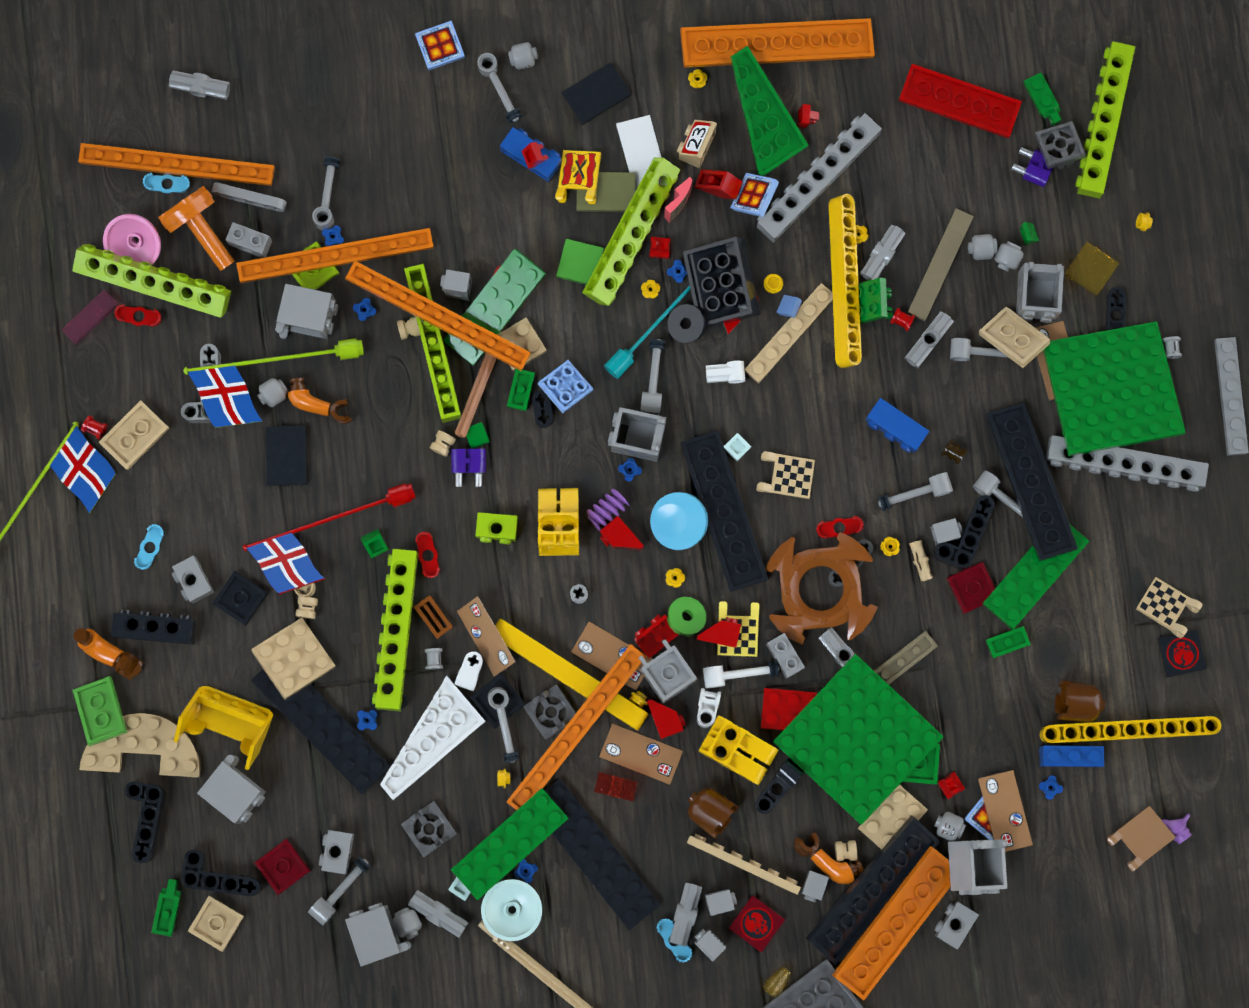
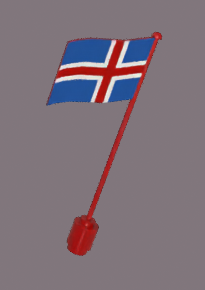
[242,483,416,594]

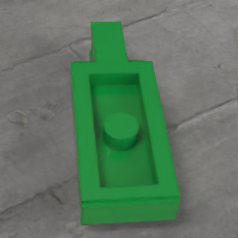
[1023,73,1061,126]
[151,878,181,937]

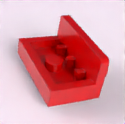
[634,614,679,659]

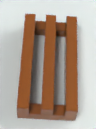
[414,595,453,639]

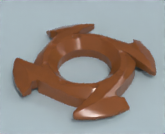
[765,532,878,645]

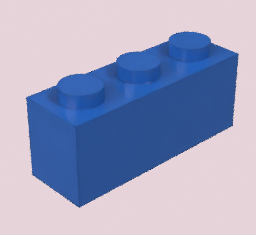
[500,127,562,182]
[866,398,929,453]
[1039,746,1104,767]

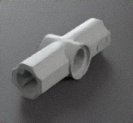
[169,71,230,100]
[860,224,905,281]
[905,311,954,368]
[818,627,854,667]
[669,883,702,947]
[408,890,468,938]

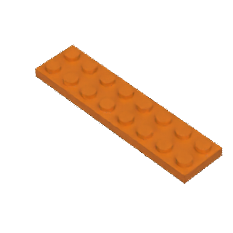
[832,846,951,1000]

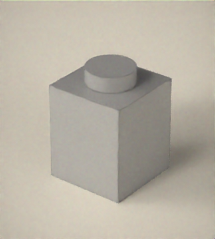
[930,518,963,546]
[801,870,829,903]

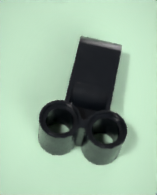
[755,758,804,814]

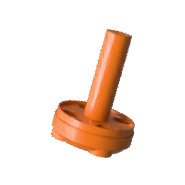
[158,186,234,271]

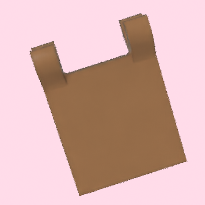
[1106,805,1176,872]

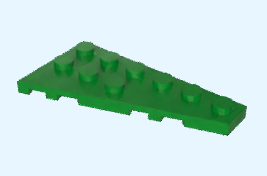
[730,46,809,176]

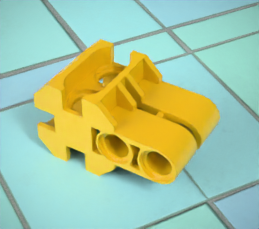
[538,488,579,556]
[698,715,779,785]

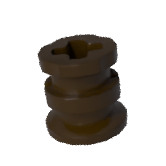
[941,439,967,464]

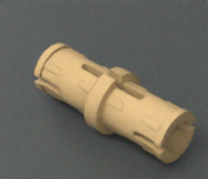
[909,540,933,582]

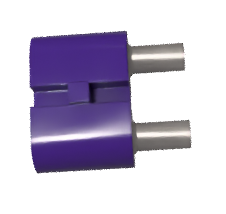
[1011,147,1057,188]
[451,449,486,487]

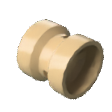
[397,316,420,340]
[430,430,456,457]
[294,583,316,597]
[295,596,318,619]
[835,840,857,862]

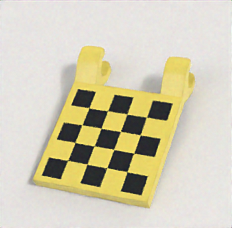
[717,601,759,657]

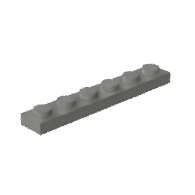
[1214,337,1249,456]

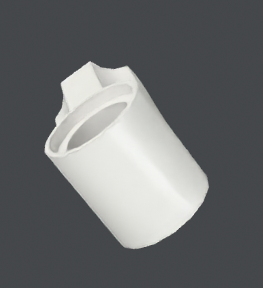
[706,361,745,383]

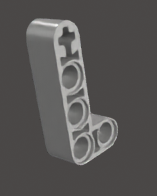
[181,344,221,423]

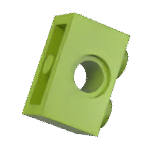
[475,513,518,545]

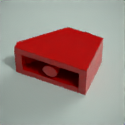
[694,169,742,200]
[600,516,644,551]
[697,617,741,648]
[647,700,686,739]

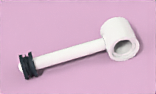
[703,661,779,688]

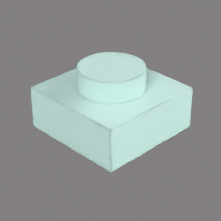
[724,433,751,461]
[448,877,470,901]

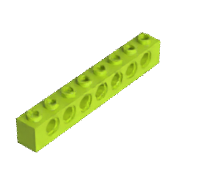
[1075,41,1135,199]
[582,157,680,306]
[72,244,231,318]
[404,264,461,423]
[372,549,418,712]

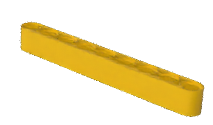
[829,194,862,368]
[495,618,649,731]
[1039,716,1221,744]

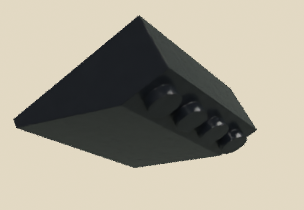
[683,236,761,327]

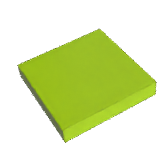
[292,241,339,290]

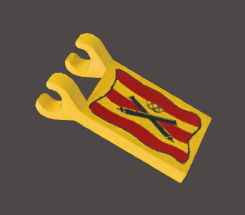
[555,150,601,204]

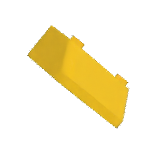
[173,686,273,770]

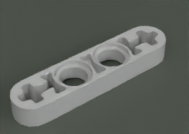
[211,183,287,212]

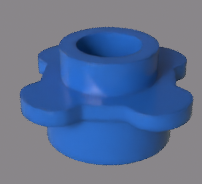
[322,226,344,246]
[667,260,687,283]
[353,298,376,321]
[618,458,642,482]
[357,710,377,730]
[1039,776,1063,800]
[514,859,538,883]

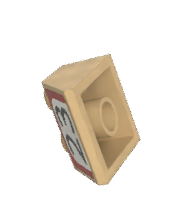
[677,120,717,168]

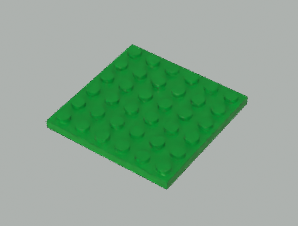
[1043,322,1186,456]
[772,654,944,825]

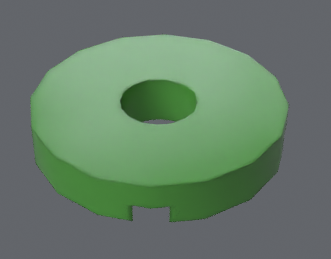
[667,597,706,637]

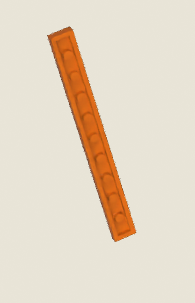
[78,143,275,186]
[236,228,434,283]
[345,261,531,371]
[506,644,647,810]

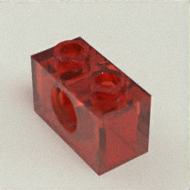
[594,772,638,802]

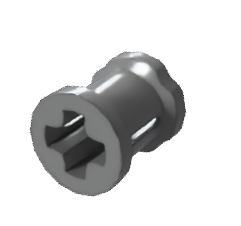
[1162,336,1182,359]
[570,584,588,604]
[425,648,443,670]

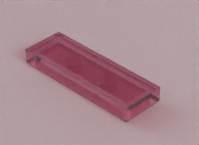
[61,290,119,345]

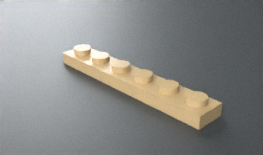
[744,283,833,384]
[687,834,801,895]

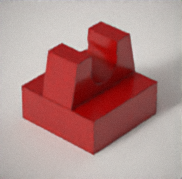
[797,104,819,129]
[521,142,548,169]
[649,237,670,259]
[937,772,965,799]

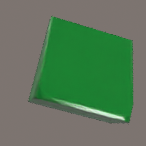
[1019,222,1039,246]
[466,422,490,449]
[361,529,389,559]

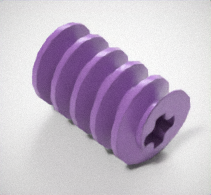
[587,489,630,532]

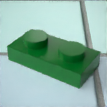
[507,369,535,412]
[985,626,1031,659]

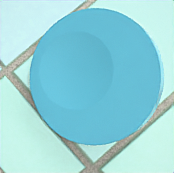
[650,492,708,550]

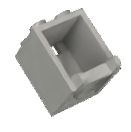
[1016,262,1064,323]
[275,284,338,339]
[608,407,666,462]
[638,640,697,704]
[197,755,266,824]
[948,839,1007,895]
[345,903,411,966]

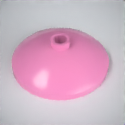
[103,214,161,272]

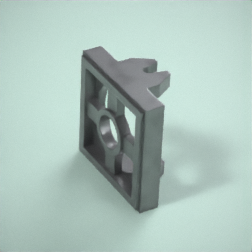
[1035,121,1086,170]
[523,684,576,740]
[401,801,457,857]

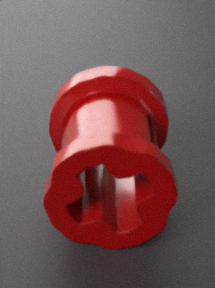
[890,308,915,332]
[81,415,108,440]

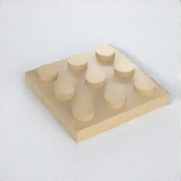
[251,618,335,699]

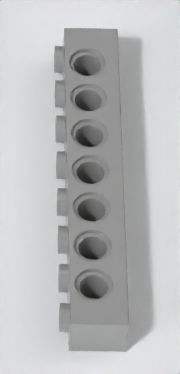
[757,113,882,243]
[1045,435,1209,492]

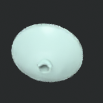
[481,879,542,941]

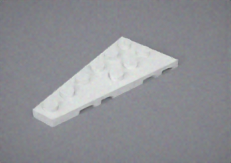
[380,676,486,800]

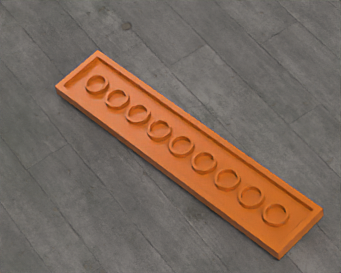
[680,18,875,68]

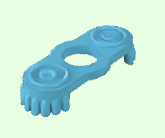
[143,173,190,194]
[134,524,164,570]
[657,918,692,963]

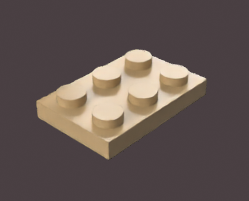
[979,307,1050,368]
[99,400,170,470]
[858,785,928,850]

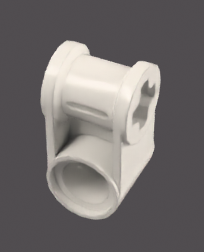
[455,652,483,691]
[697,688,721,728]

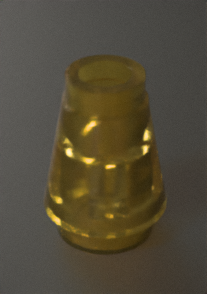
[763,967,791,998]

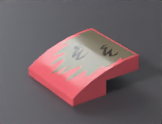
[664,177,692,223]

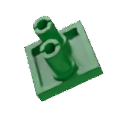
[858,278,893,324]

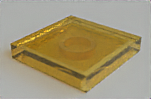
[1064,242,1119,296]

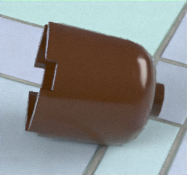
[1054,680,1105,722]
[688,788,739,839]

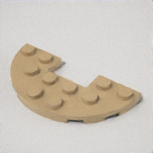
[79,713,201,778]

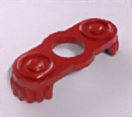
[114,304,161,327]
[816,516,864,539]
[415,531,440,578]

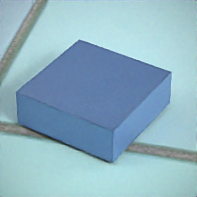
[777,295,802,318]

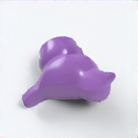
[1162,813,1192,844]

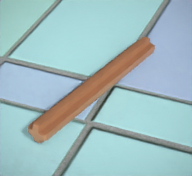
[455,353,496,438]

